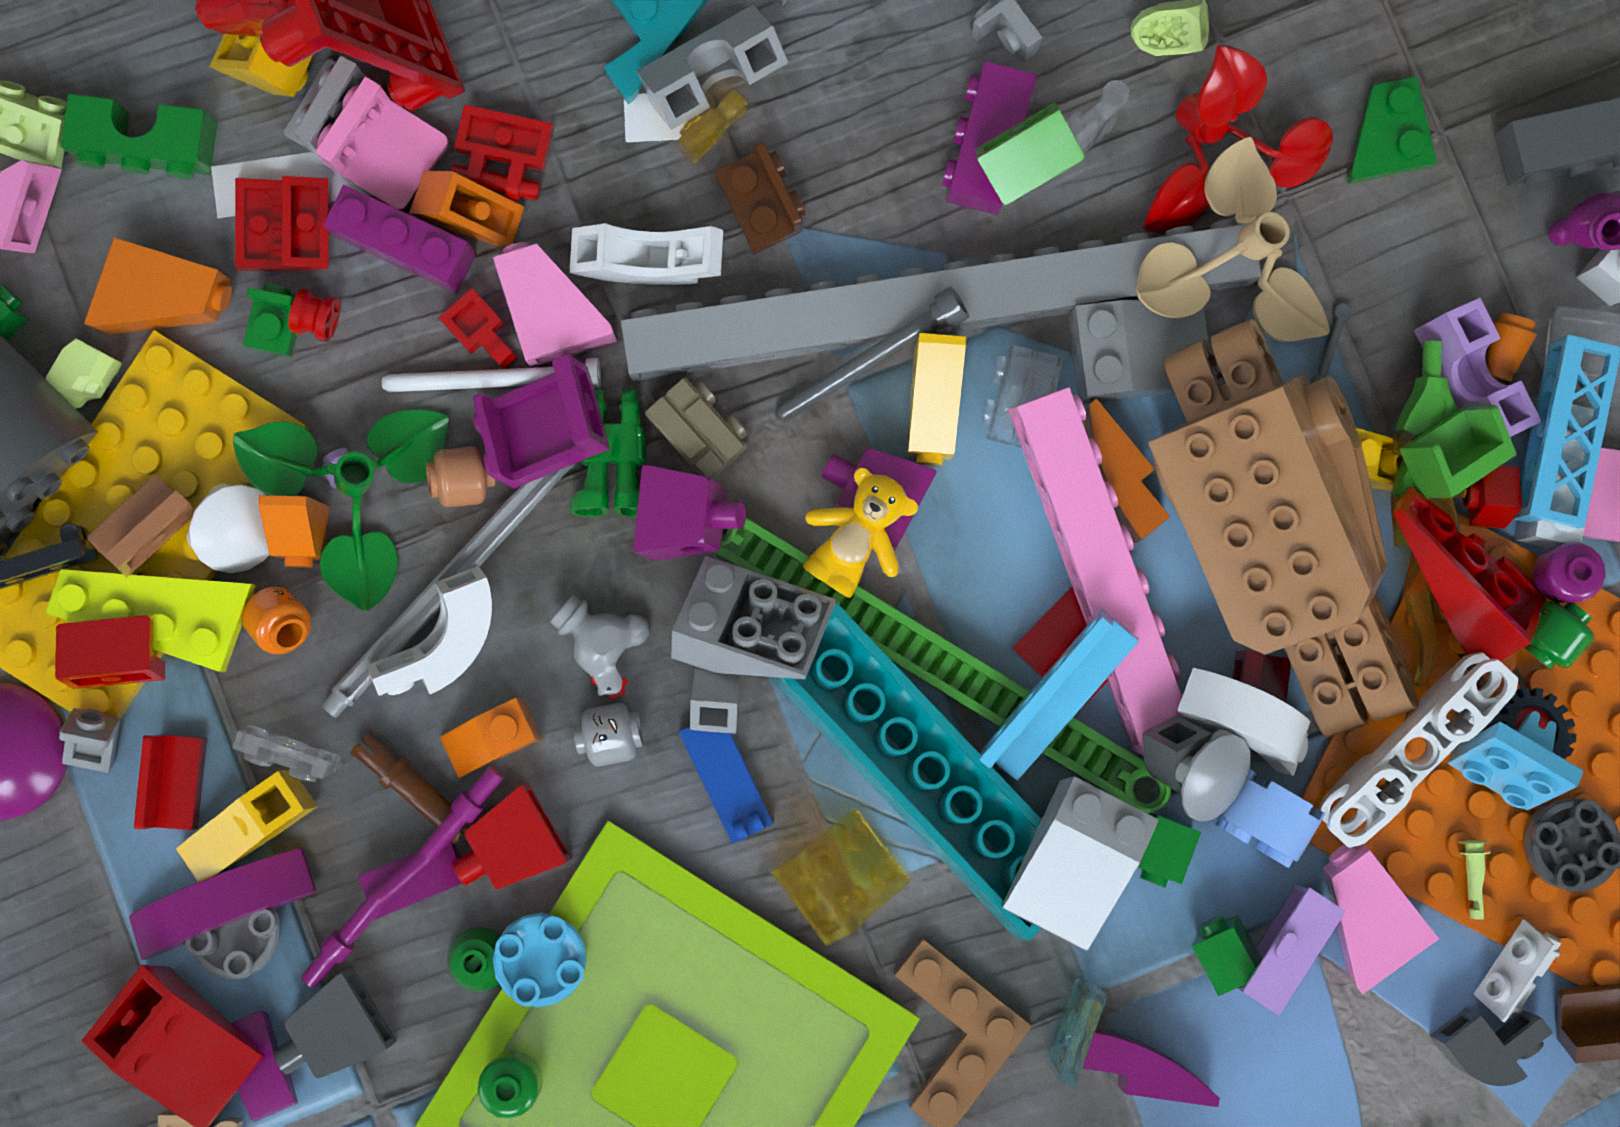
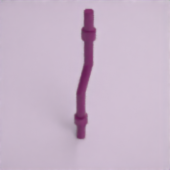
[301,766,504,988]

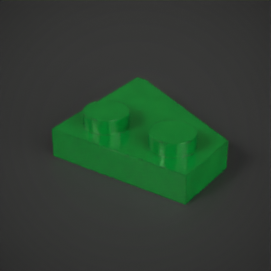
[1347,76,1437,184]

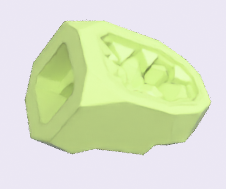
[1131,0,1209,56]
[46,338,122,409]

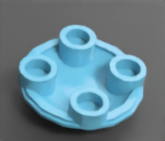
[493,912,587,1007]

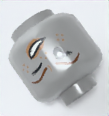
[574,703,644,767]

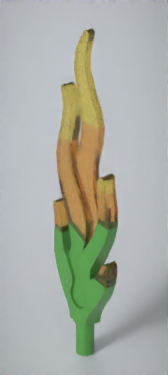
[1391,340,1467,687]

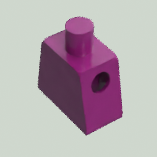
[821,448,937,551]
[633,465,746,561]

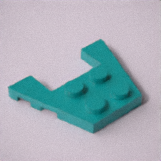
[604,0,709,104]

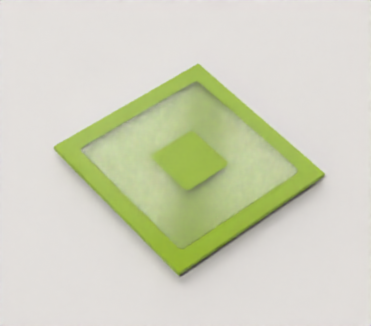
[415,820,920,1127]

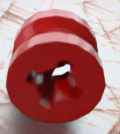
[289,289,340,342]

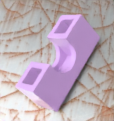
[1414,298,1542,437]

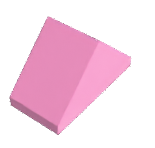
[0,160,62,253]

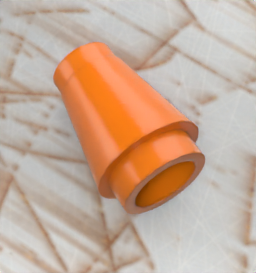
[1486,313,1537,383]

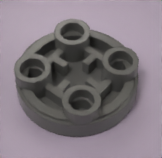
[1523,798,1620,892]

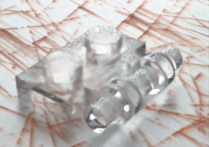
[232,725,343,782]

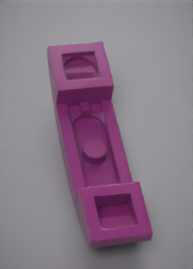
[129,848,317,960]

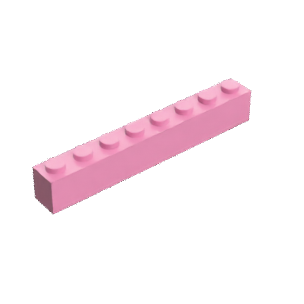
[1008,387,1187,756]

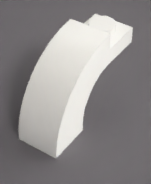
[569,223,723,285]
[366,566,492,696]
[1178,668,1311,776]

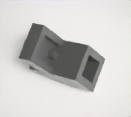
[1143,715,1214,794]
[1430,1008,1553,1086]

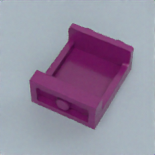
[472,354,610,489]

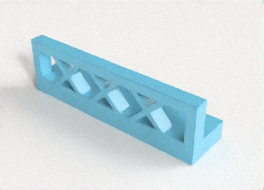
[1514,334,1620,529]
[979,608,1139,781]

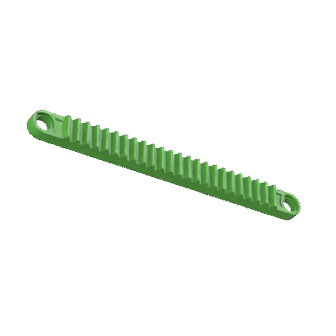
[713,518,1171,813]

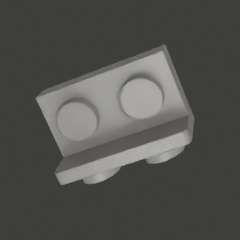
[284,55,365,154]

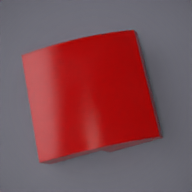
[235,176,328,272]

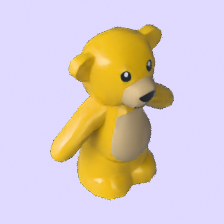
[803,468,918,598]

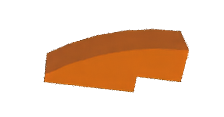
[1084,398,1170,543]

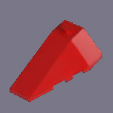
[1393,487,1547,662]

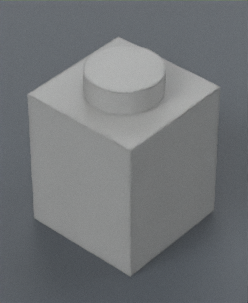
[690,666,741,734]

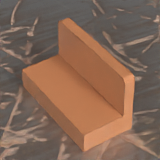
[87,476,194,578]

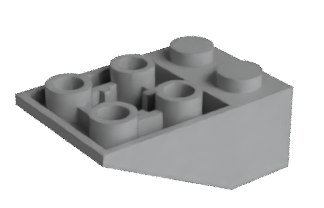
[671,556,837,679]

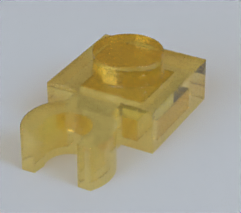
[678,90,747,164]

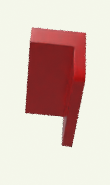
[55,615,165,689]
[134,734,207,830]

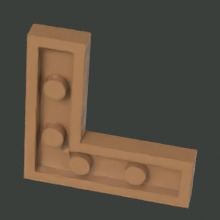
[894,937,1032,1127]

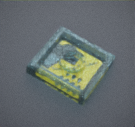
[1046,977,1108,1088]

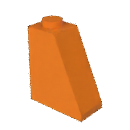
[84,237,232,335]

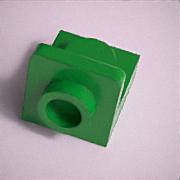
[243,284,297,358]

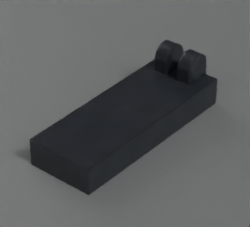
[0,523,99,590]

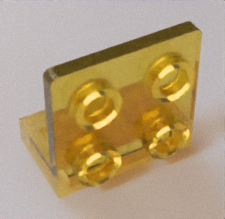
[771,809,910,946]

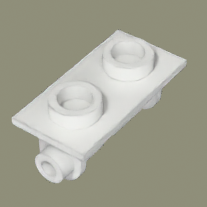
[1474,919,1562,1022]

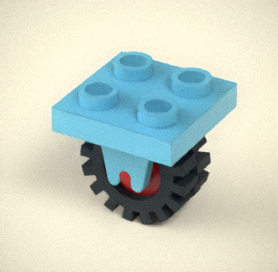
[1447,687,1583,811]

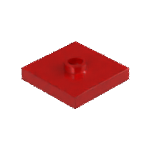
[1011,586,1108,712]

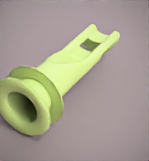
[1458,840,1491,919]

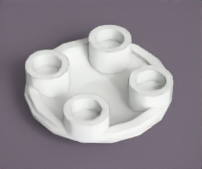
[187,483,269,573]

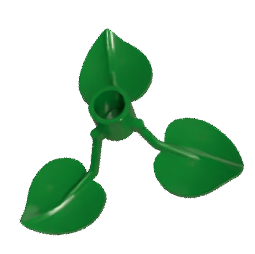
[233,410,449,611]

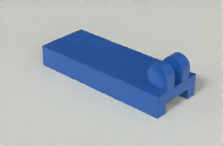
[679,726,774,844]

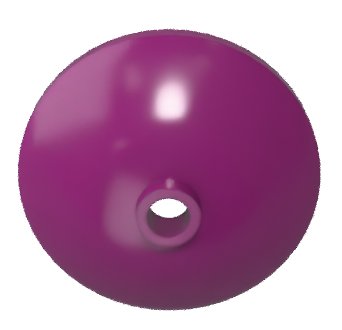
[0,683,67,820]

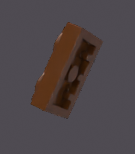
[714,142,806,255]

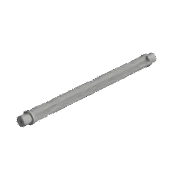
[321,464,575,718]

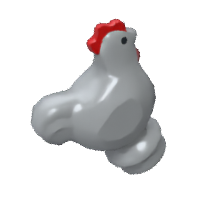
[550,594,650,700]

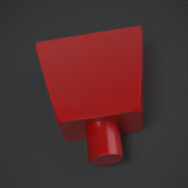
[452,783,572,890]

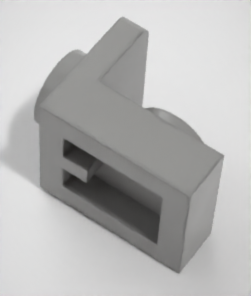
[971,0,1043,62]

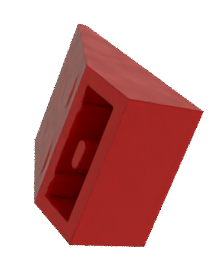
[81,965,265,1127]

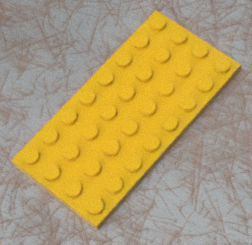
[0,330,310,720]

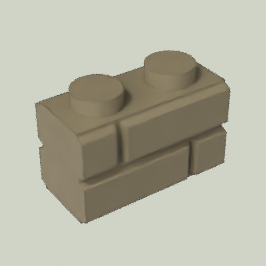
[645,377,748,480]

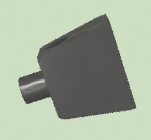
[273,967,397,1079]

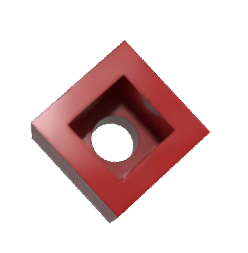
[1462,466,1523,529]

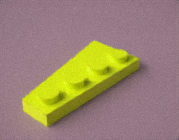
[45,569,256,672]

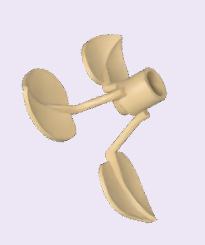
[1136,137,1330,343]

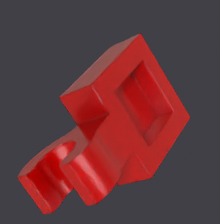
[438,288,517,369]

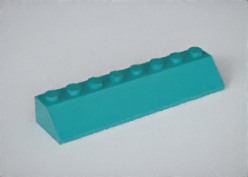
[770,602,1042,941]

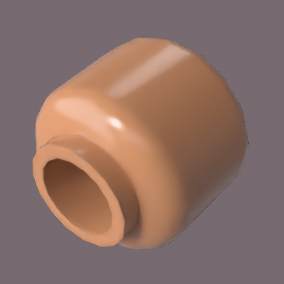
[426,446,495,508]

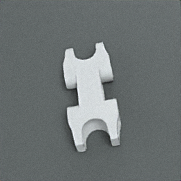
[1319,652,1518,848]

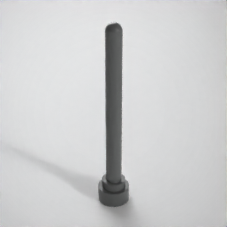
[775,286,970,422]

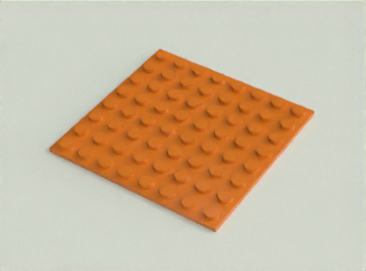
[1300,509,1620,988]

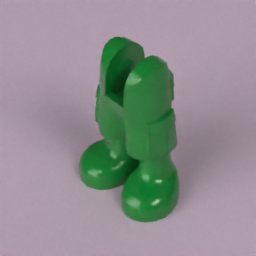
[569,388,647,517]

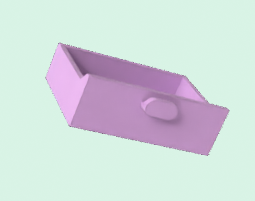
[1238,885,1346,1016]

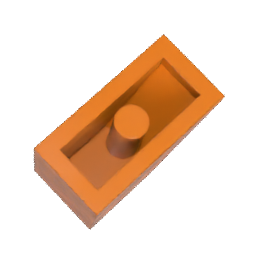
[410,171,525,248]
[258,495,329,568]
[440,698,543,778]

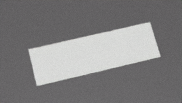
[211,152,372,218]

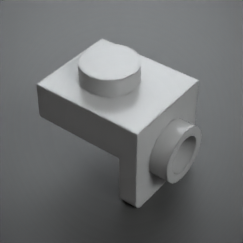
[59,708,120,773]

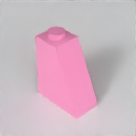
[493,242,617,368]
[1323,844,1439,994]

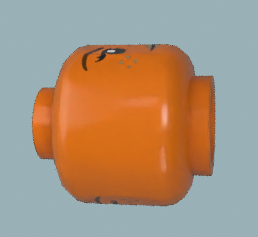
[242,587,312,654]

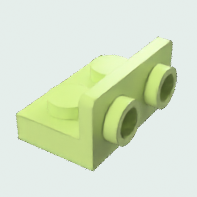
[0,80,67,169]

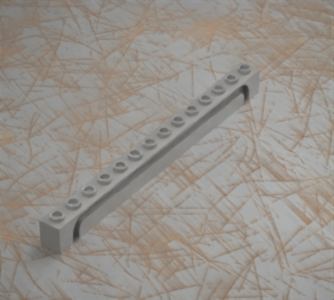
[621,219,1262,382]

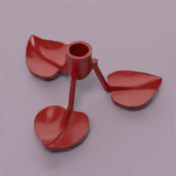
[1143,45,1333,232]

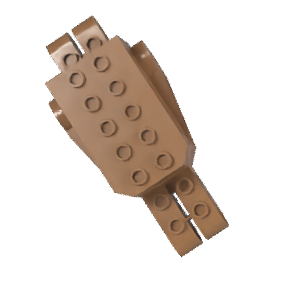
[1148,319,1418,737]

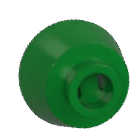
[447,927,500,991]

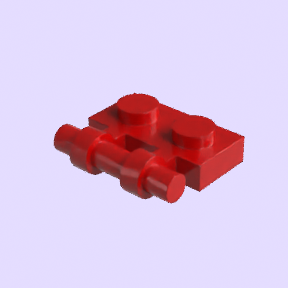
[450,104,554,201]

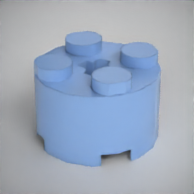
[1215,769,1326,868]

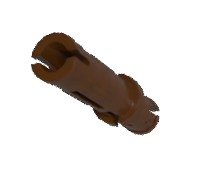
[350,731,474,844]

